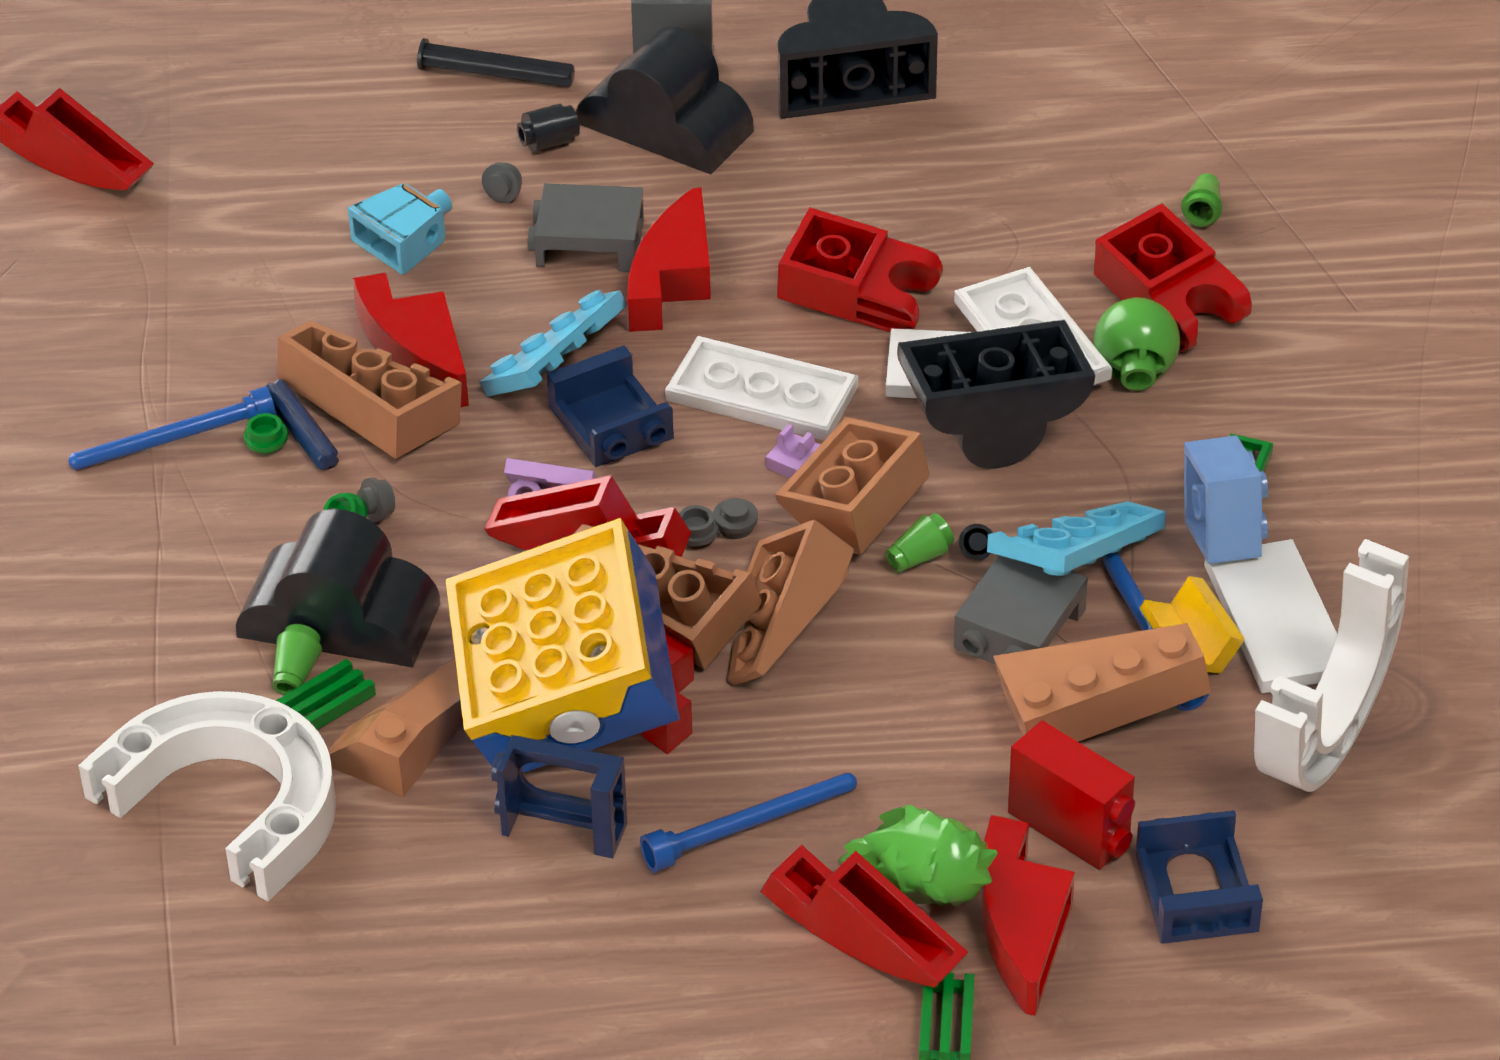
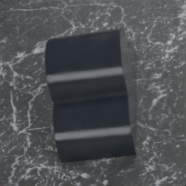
[777,0,938,119]
[576,27,754,175]
[897,319,1096,469]
[236,509,441,668]

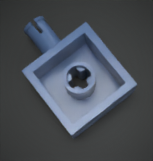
[1184,435,1268,564]

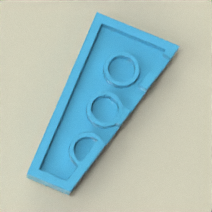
[479,290,628,397]
[987,501,1166,576]

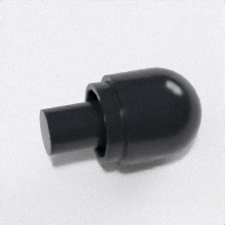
[958,524,993,560]

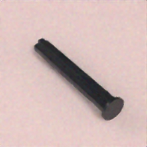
[417,38,575,87]

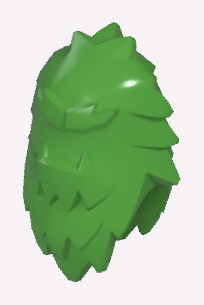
[838,804,998,907]

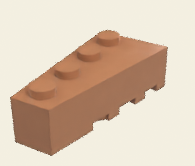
[277,320,462,459]
[574,524,762,670]
[993,623,1211,742]

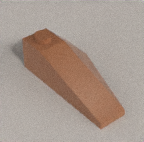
[728,519,854,686]
[328,657,463,797]

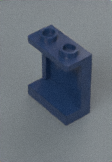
[547,345,674,468]

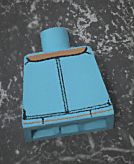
[348,184,452,275]

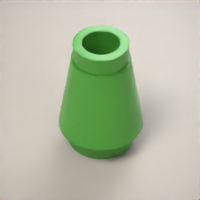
[1181,173,1223,227]
[885,513,955,573]
[272,624,322,695]

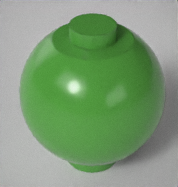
[1093,297,1180,391]

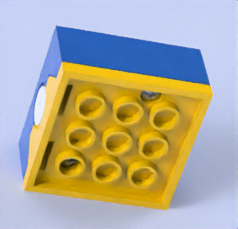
[446,518,680,773]

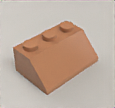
[775,417,930,555]

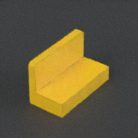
[1139,576,1245,674]

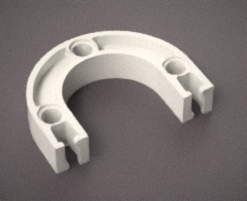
[1254,539,1409,792]
[78,691,336,902]

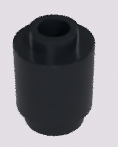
[517,104,580,152]

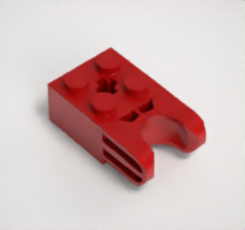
[1094,203,1252,353]
[777,207,943,333]

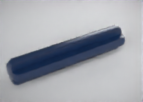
[266,379,339,470]

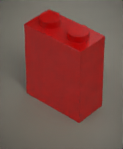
[1008,720,1135,870]

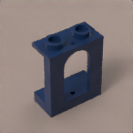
[491,735,628,859]
[1135,810,1263,944]

